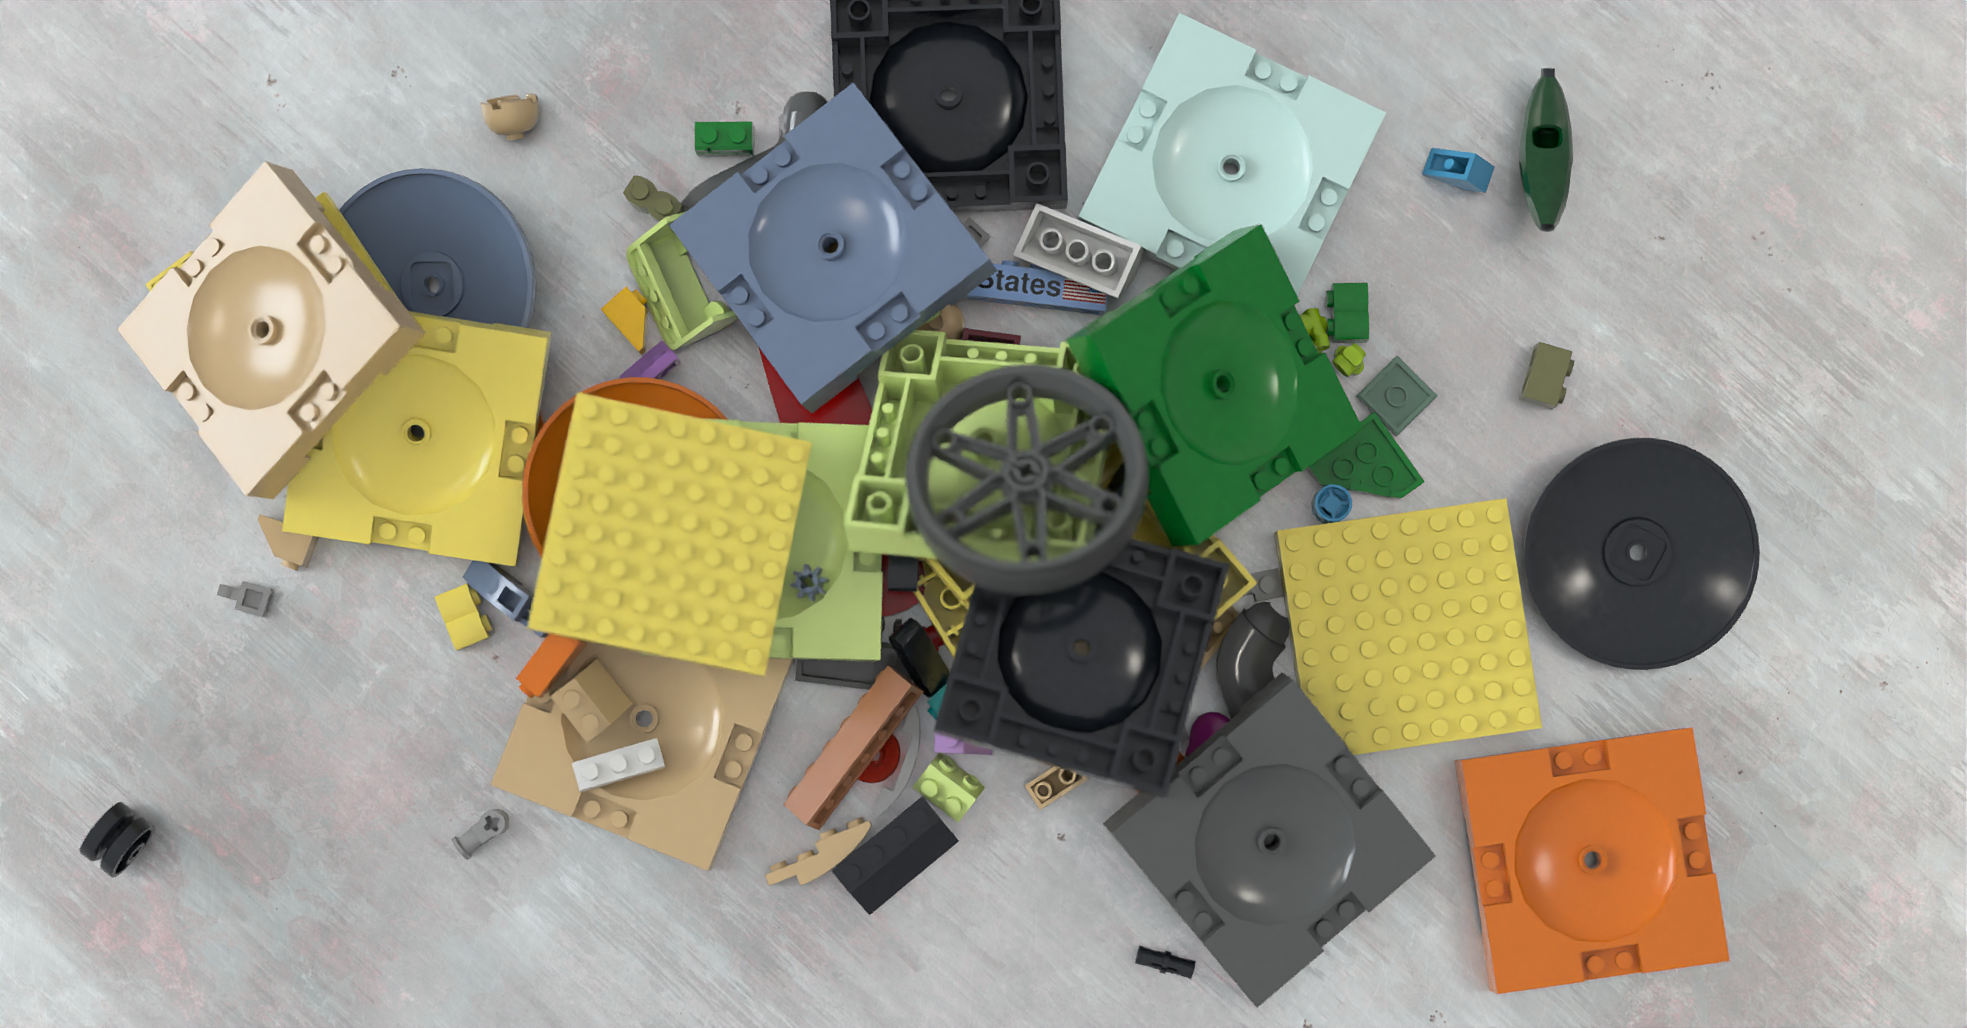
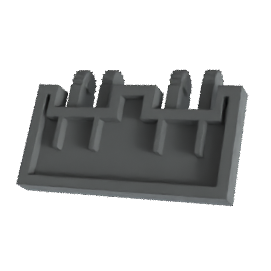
[795,617,912,690]

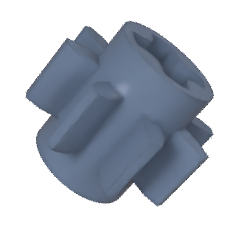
[790,564,829,602]

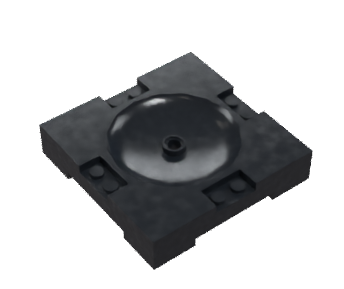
[830,0,1068,212]
[933,528,1230,798]

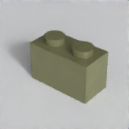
[1519,342,1574,409]

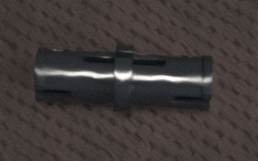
[1135,945,1196,979]

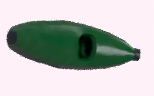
[1519,68,1573,232]

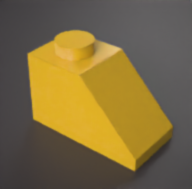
[601,286,648,355]

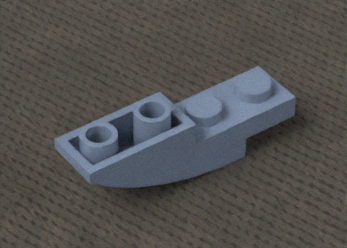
[463,560,548,638]

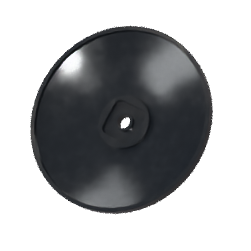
[1523,437,1760,670]

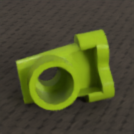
[1299,308,1330,354]
[1332,343,1366,377]

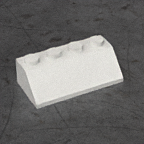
[1013,203,1145,299]

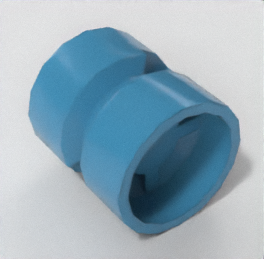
[1311,484,1352,524]

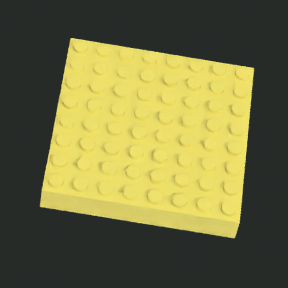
[527,393,812,677]
[1274,498,1542,755]

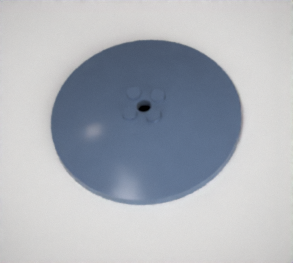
[339,168,536,328]

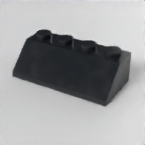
[832,796,959,915]

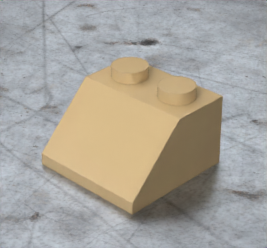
[550,658,632,742]

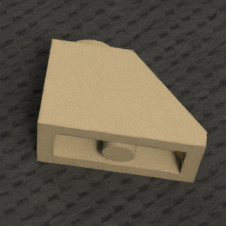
[258,514,319,571]

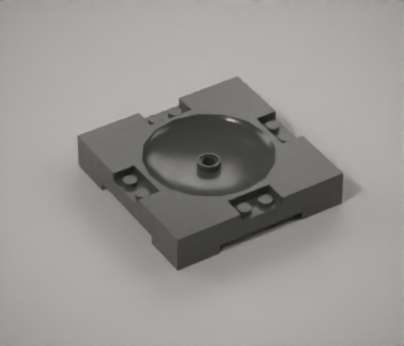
[1103,672,1436,1008]

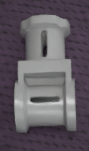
[452,809,510,860]

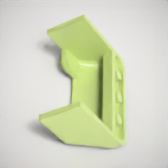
[626,212,739,350]

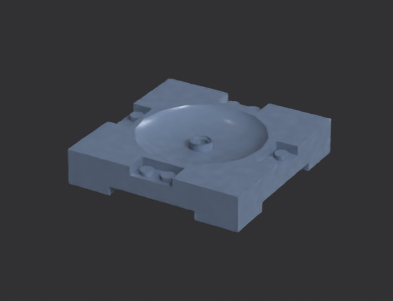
[669,83,997,413]

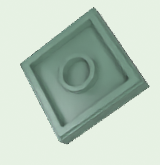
[1356,355,1438,437]

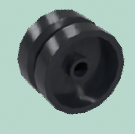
[79,802,154,878]

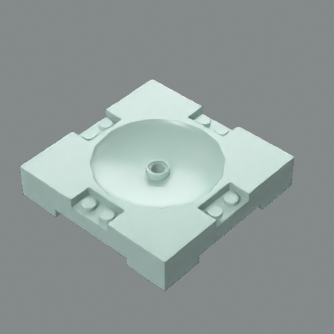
[1078,13,1386,295]

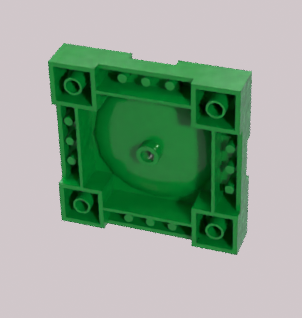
[1065,224,1363,547]

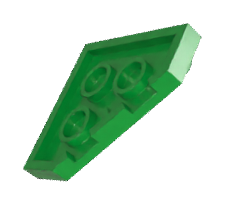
[1308,412,1425,499]

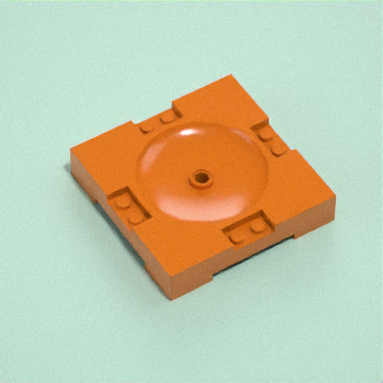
[1454,727,1730,994]

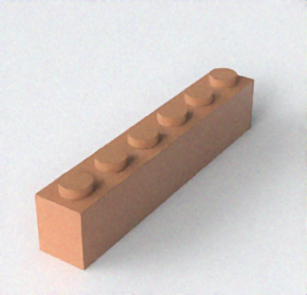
[783,666,924,830]

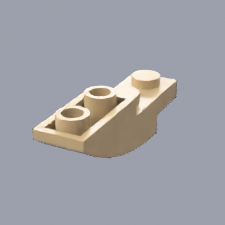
[1024,766,1089,810]
[765,817,872,886]

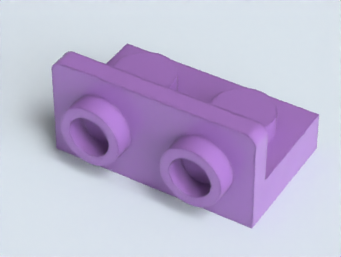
[620,341,681,379]

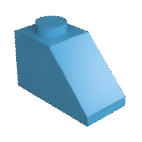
[1422,148,1495,193]

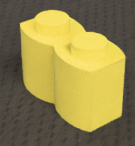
[435,584,493,651]

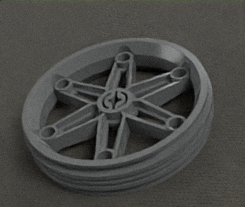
[905,364,1148,594]

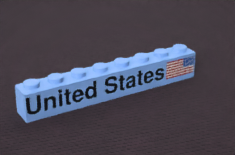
[962,259,1108,315]

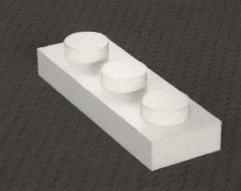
[572,738,665,792]

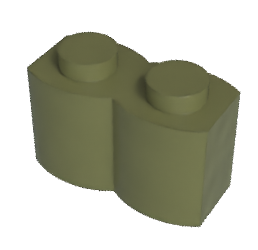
[623,176,685,223]

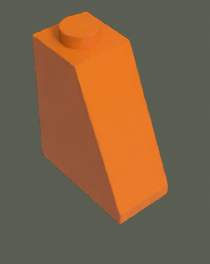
[516,634,588,699]

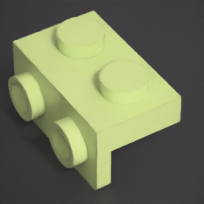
[913,753,985,822]

